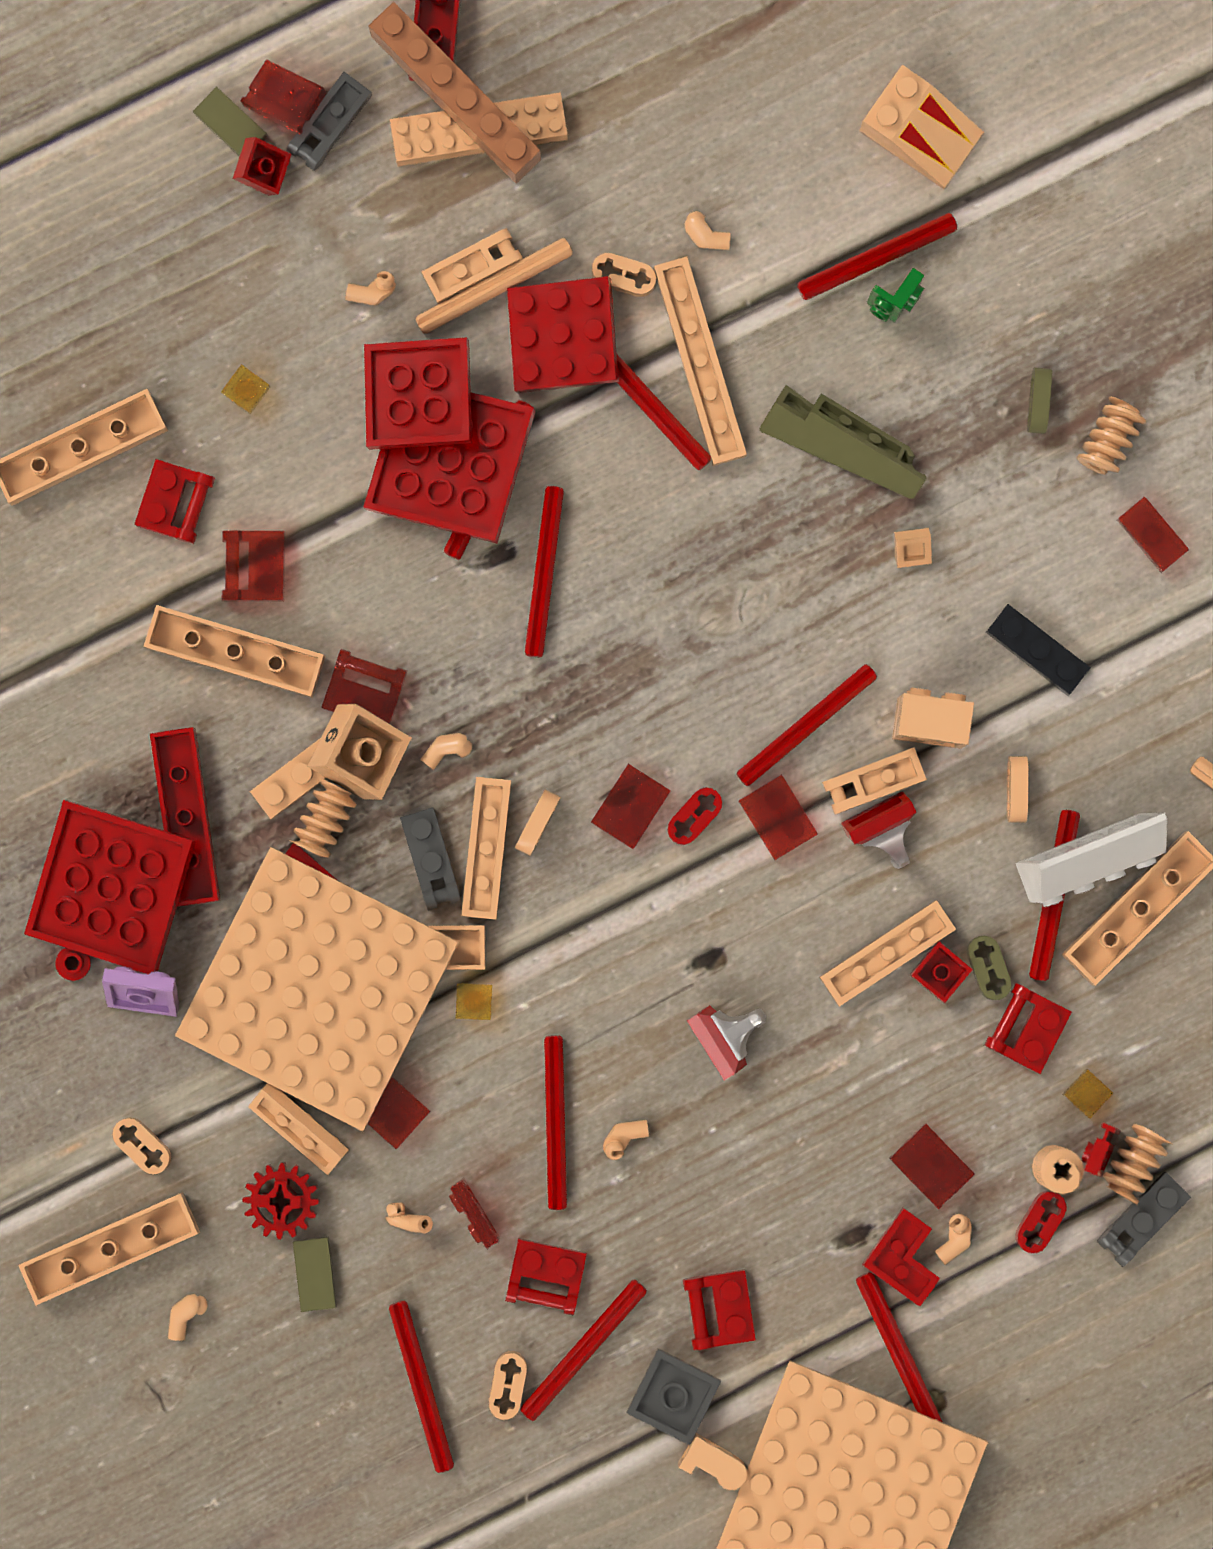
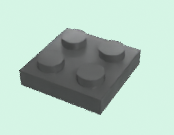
[626,1348,721,1445]

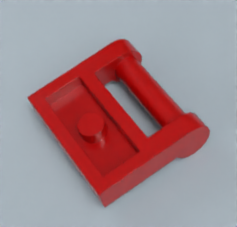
[134,459,215,544]
[984,983,1072,1074]
[505,1238,587,1316]
[683,1269,756,1350]

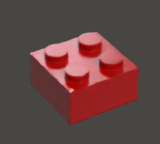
[232,137,292,196]
[909,941,973,1003]

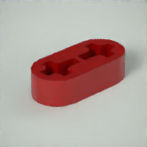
[667,787,722,845]
[1015,1190,1067,1253]

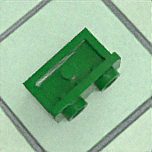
[867,268,925,323]

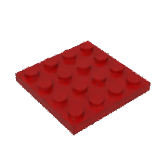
[363,392,536,544]
[24,800,196,975]

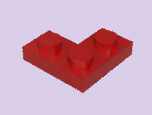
[862,1207,941,1307]

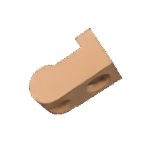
[678,1433,747,1490]

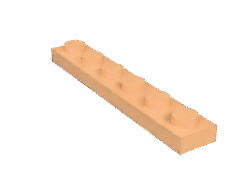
[654,256,747,466]

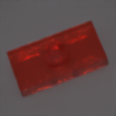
[1117,496,1190,573]

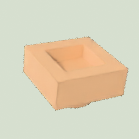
[894,528,932,568]

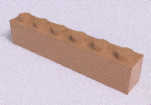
[368,1,541,184]

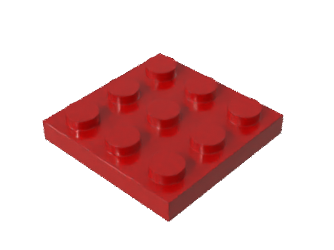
[507,276,619,393]
[364,337,472,450]

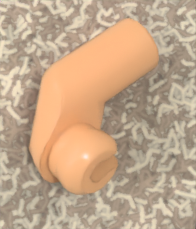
[685,211,730,250]
[346,271,396,305]
[420,733,472,770]
[603,1120,649,1160]
[385,1202,433,1233]
[935,1214,972,1265]
[168,1294,207,1341]

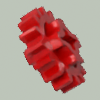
[242,1162,320,1240]

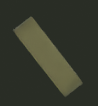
[1027,367,1052,434]
[967,936,1012,1000]

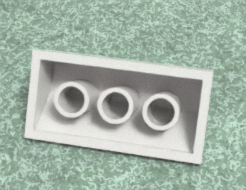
[1015,813,1167,907]

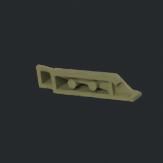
[760,385,927,499]

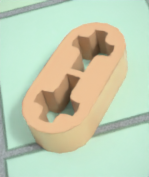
[592,253,656,297]
[1007,756,1028,823]
[515,789,561,856]
[112,1117,171,1174]
[489,1351,527,1420]

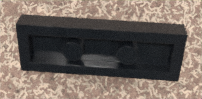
[986,604,1091,696]

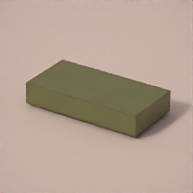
[193,86,268,157]
[293,1237,337,1312]

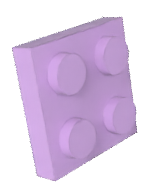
[102,967,179,1017]

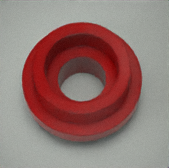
[55,948,91,981]

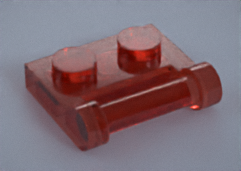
[221,530,285,602]
[321,649,408,724]

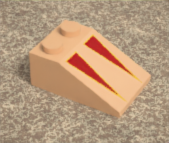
[860,65,984,189]

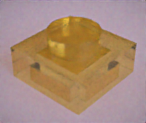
[221,364,270,414]
[456,983,493,1020]
[1062,1069,1114,1119]

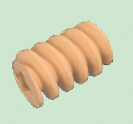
[1076,396,1146,475]
[289,778,357,858]
[1103,1124,1172,1205]
[1032,1145,1084,1194]

